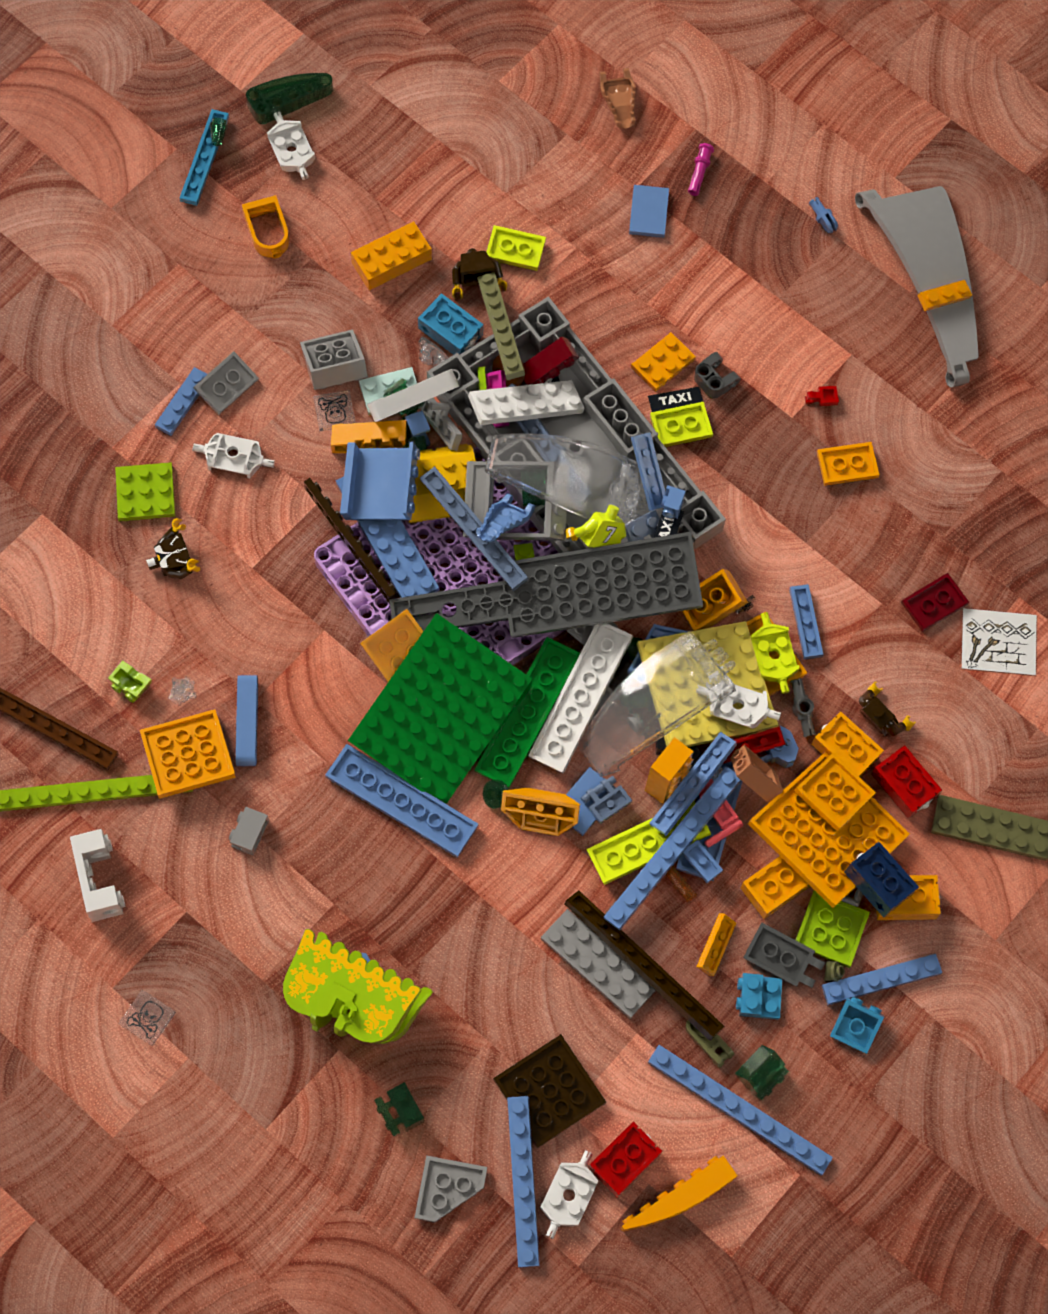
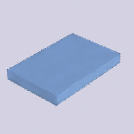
[629,185,669,238]
[566,767,616,836]

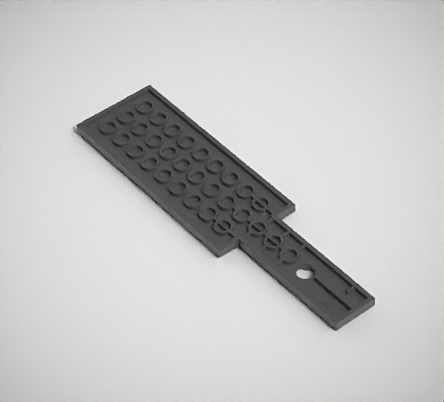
[390,532,703,638]

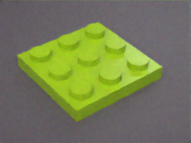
[115,462,175,521]
[796,891,870,968]

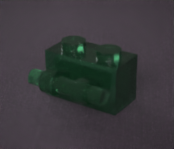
[735,1045,789,1101]
[374,1082,424,1137]

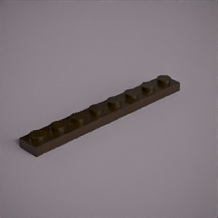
[304,478,397,604]

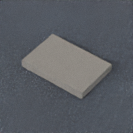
[193,351,259,415]

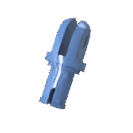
[809,197,838,233]

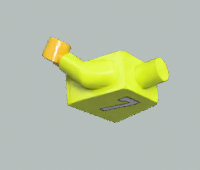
[565,505,626,548]

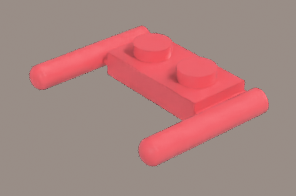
[699,778,744,848]

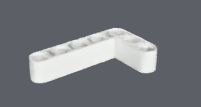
[367,369,459,422]

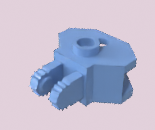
[757,726,799,768]

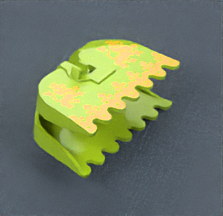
[283,929,433,1044]

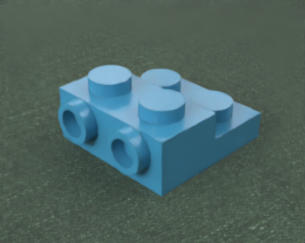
[736,973,782,1020]
[830,996,884,1054]

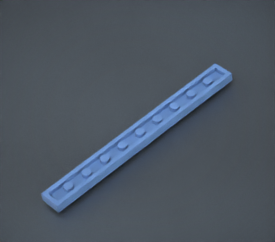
[604,766,741,931]
[648,1045,833,1176]

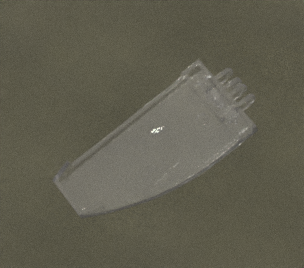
[485,434,647,524]
[578,630,736,777]

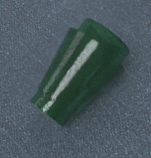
[210,118,228,146]

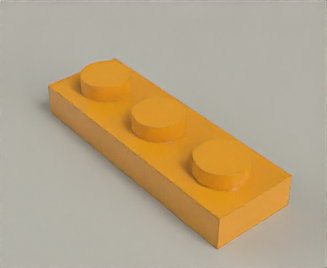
[917,280,972,311]
[696,913,736,976]

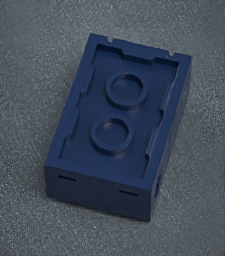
[844,842,919,918]

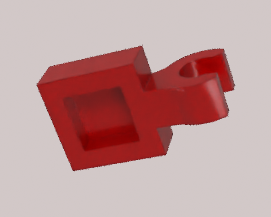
[805,386,839,406]

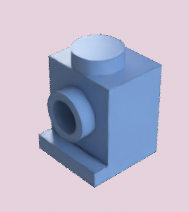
[661,485,685,519]

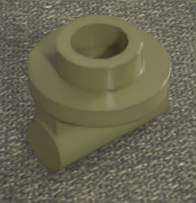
[824,961,845,982]

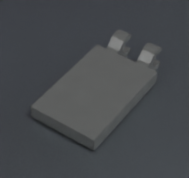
[743,922,825,988]

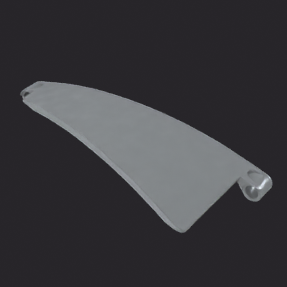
[855,186,979,387]

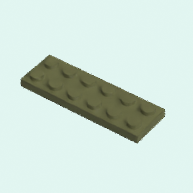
[931,795,1048,861]

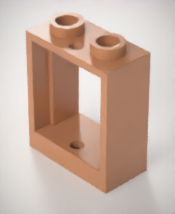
[730,745,783,803]

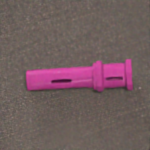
[688,143,714,196]

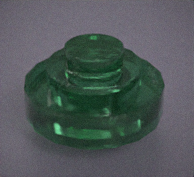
[482,780,509,809]

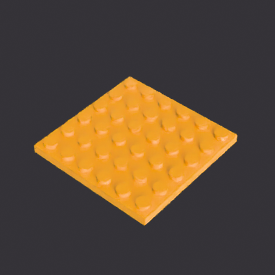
[747,752,910,908]

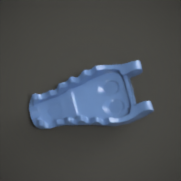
[476,493,536,543]

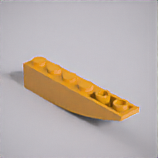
[621,1155,738,1232]

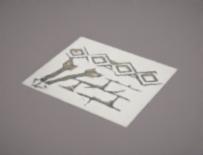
[962,608,1037,675]

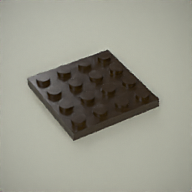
[493,1034,606,1148]

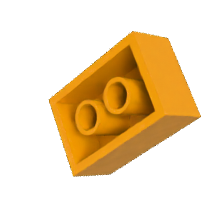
[683,569,748,631]

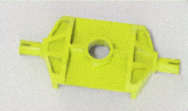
[751,612,800,694]

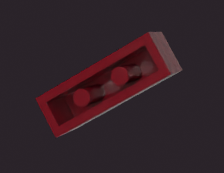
[524,337,579,385]

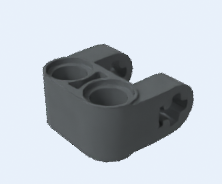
[694,352,741,398]

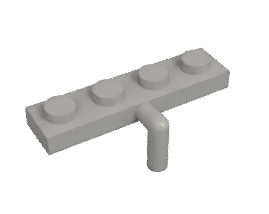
[421,398,463,451]

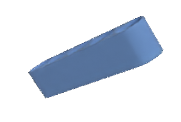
[236,675,258,766]

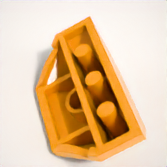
[501,788,580,836]

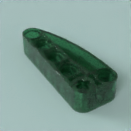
[246,73,333,124]

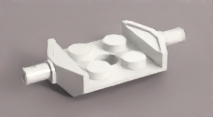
[267,112,315,180]
[192,433,275,478]
[696,678,781,729]
[540,1150,598,1239]

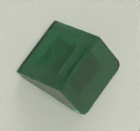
[403,436,427,451]

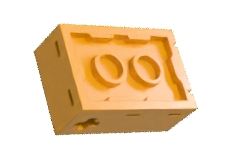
[811,711,884,778]
[740,856,811,919]
[876,875,941,920]

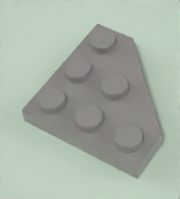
[414,1156,487,1223]

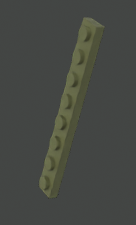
[477,272,525,380]

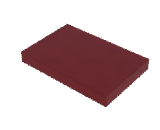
[901,573,970,632]

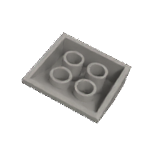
[300,330,368,390]

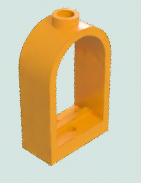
[242,195,289,259]

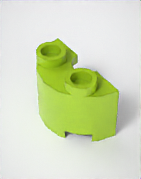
[108,661,152,703]

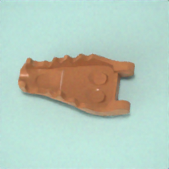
[599,68,636,129]

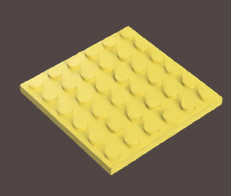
[637,621,778,747]

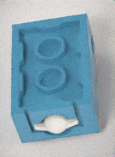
[418,293,484,355]

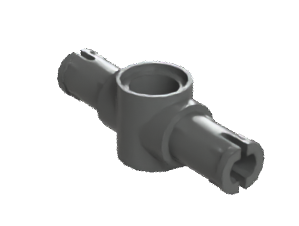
[790,678,816,737]

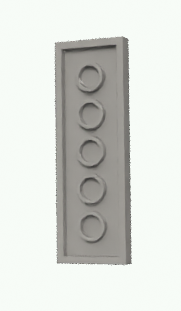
[541,909,656,1019]

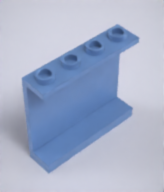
[340,442,420,520]

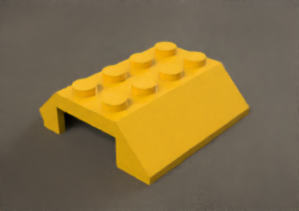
[409,443,476,524]

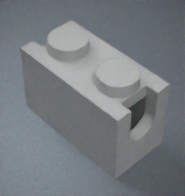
[229,807,269,855]

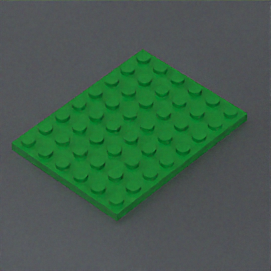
[347,613,532,804]

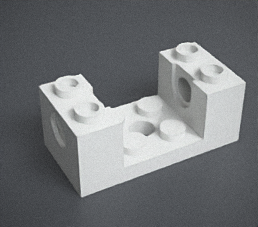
[70,829,126,922]

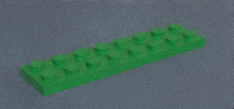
[475,637,580,789]

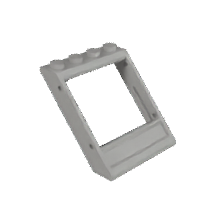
[463,461,569,541]

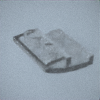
[418,337,448,368]

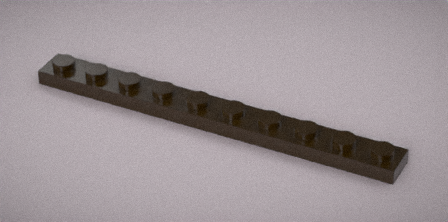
[564,890,725,1041]

